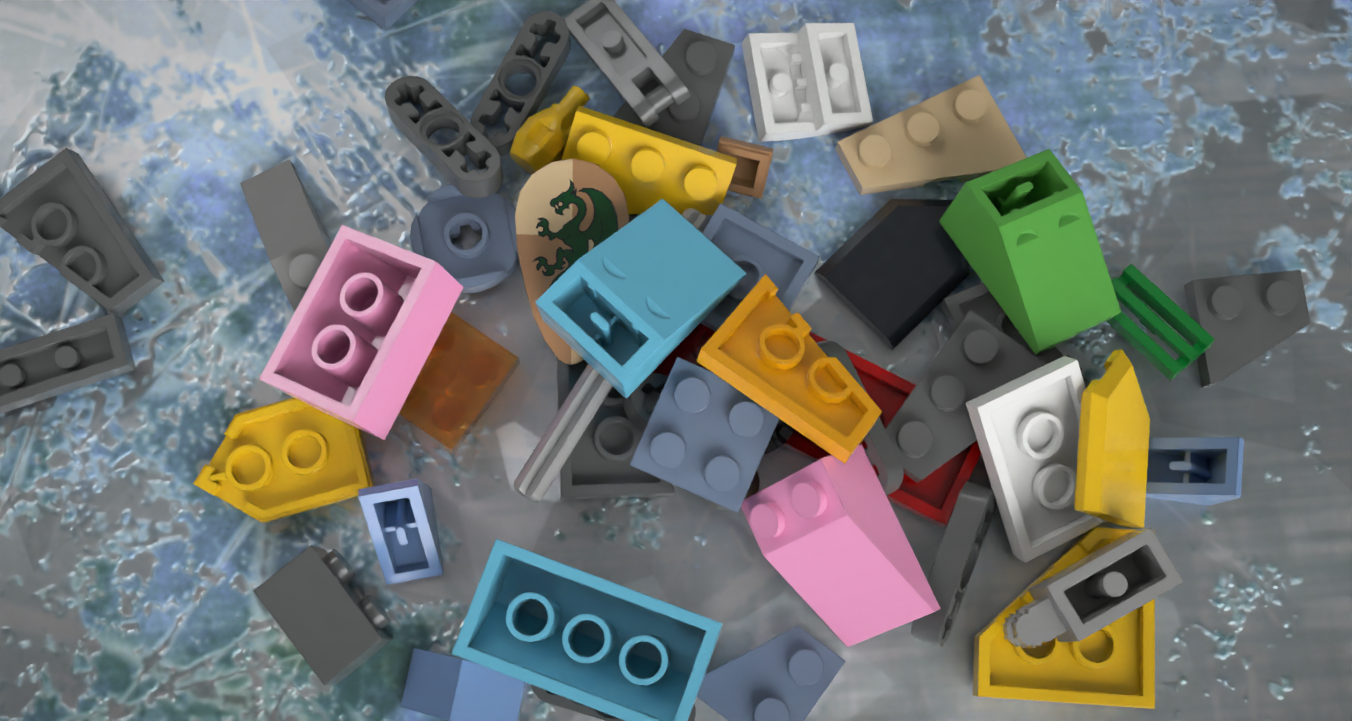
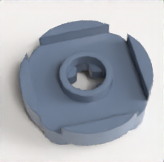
[410,183,519,293]

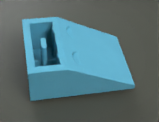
[535,199,746,399]

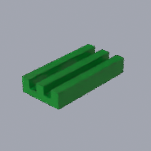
[1106,264,1215,381]

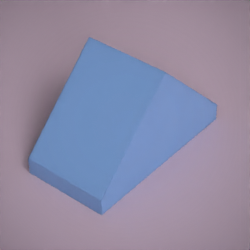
[1146,437,1244,506]
[358,479,443,585]
[401,648,526,721]

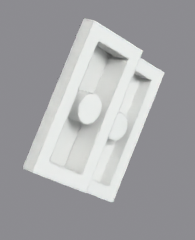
[741,23,873,142]

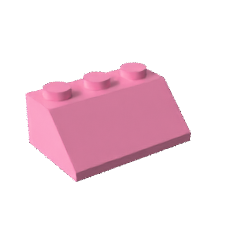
[259,225,464,440]

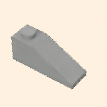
[240,159,332,312]

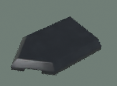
[814,199,970,350]

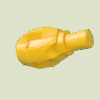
[510,86,590,175]

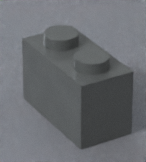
[253,545,393,685]

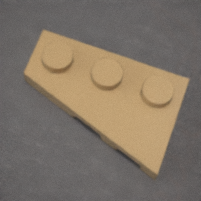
[835,75,1027,195]

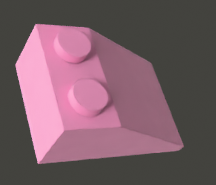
[741,444,941,647]

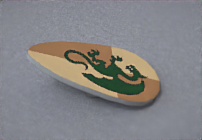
[514,159,629,365]

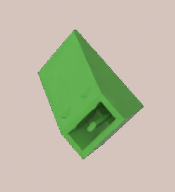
[939,149,1121,355]

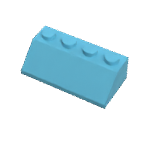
[452,539,723,721]

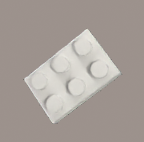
[966,356,1107,563]

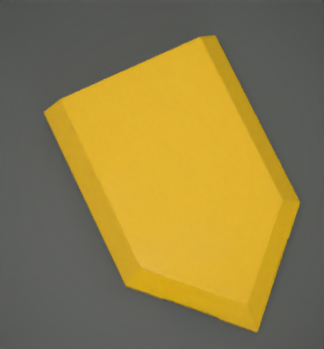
[1074,349,1150,529]
[193,397,375,523]

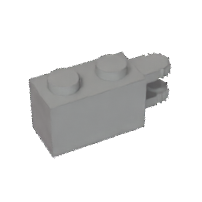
[1002,527,1184,648]

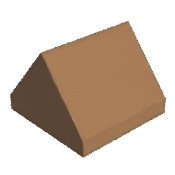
[717,136,774,199]

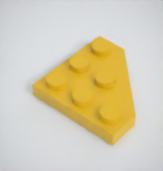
[973,527,1155,709]

